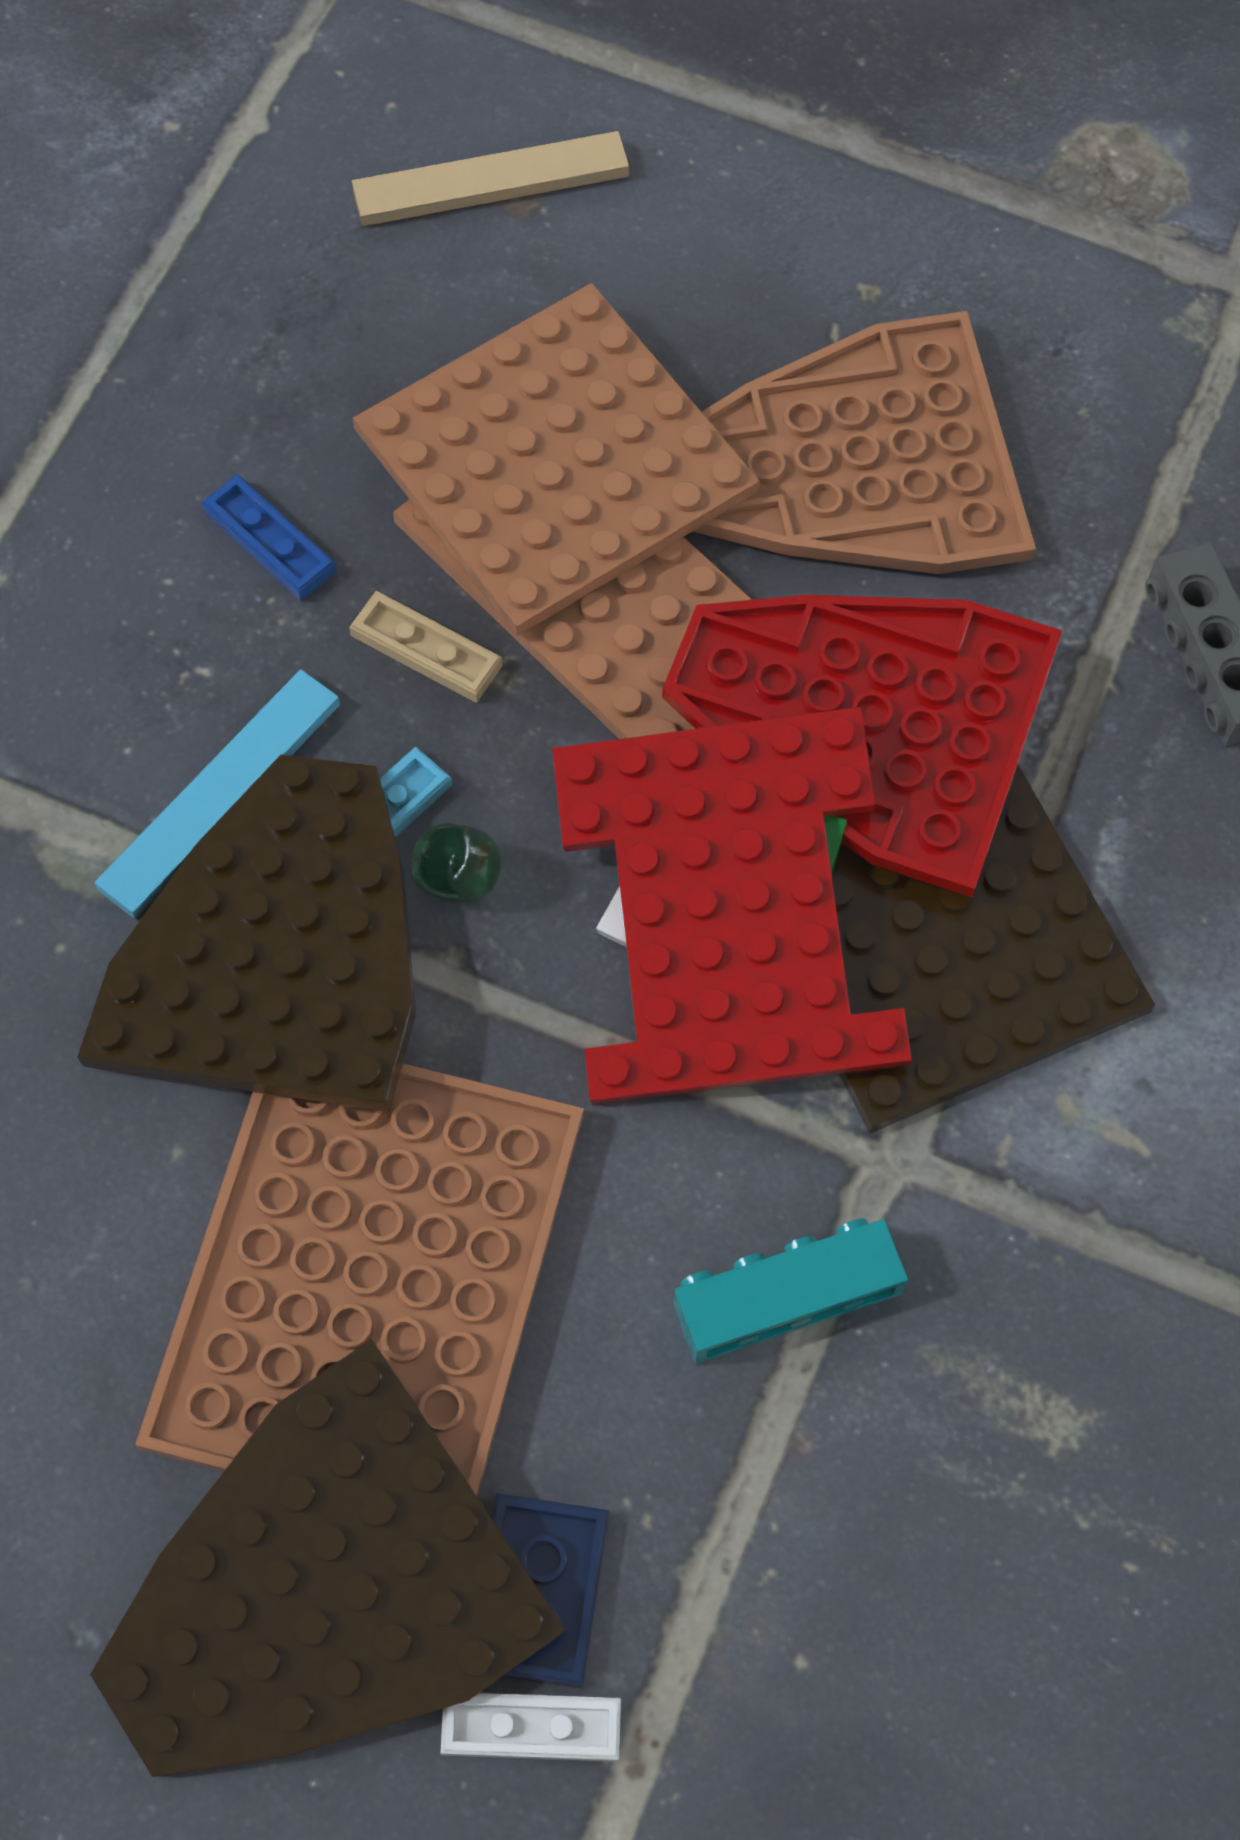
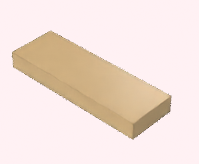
[349,591,503,703]

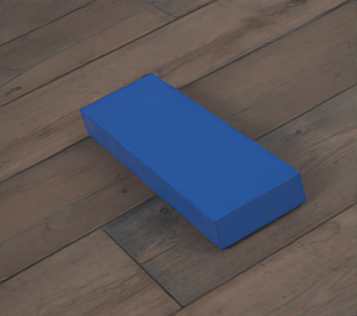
[201,474,337,601]

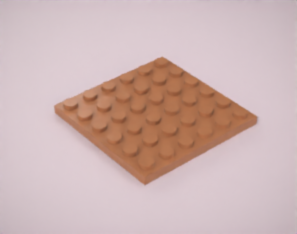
[353,283,760,636]

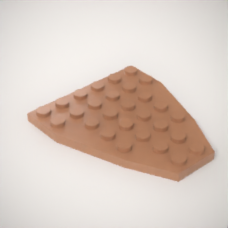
[692,311,1036,574]

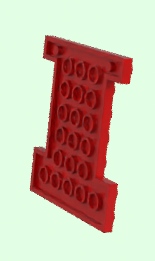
[552,707,912,1105]

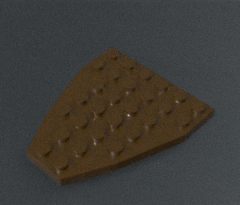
[77,755,416,1112]
[90,1339,566,1777]

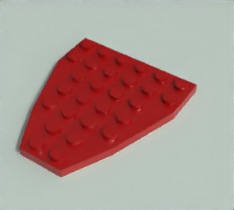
[662,595,1063,898]

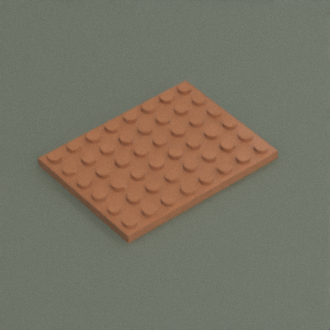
[135,1064,584,1497]

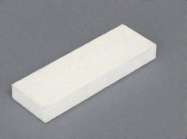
[440,1693,621,1762]

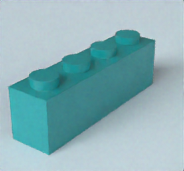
[673,1218,908,1365]

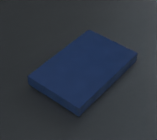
[492,1493,609,1689]

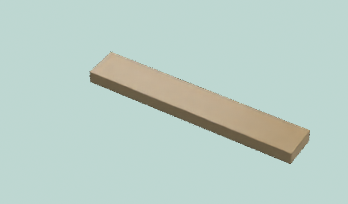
[352,131,629,227]

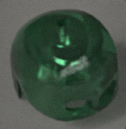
[411,823,501,903]

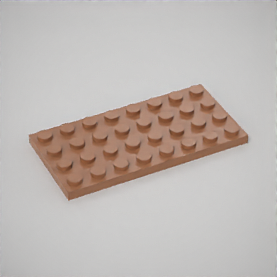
[393,499,752,739]

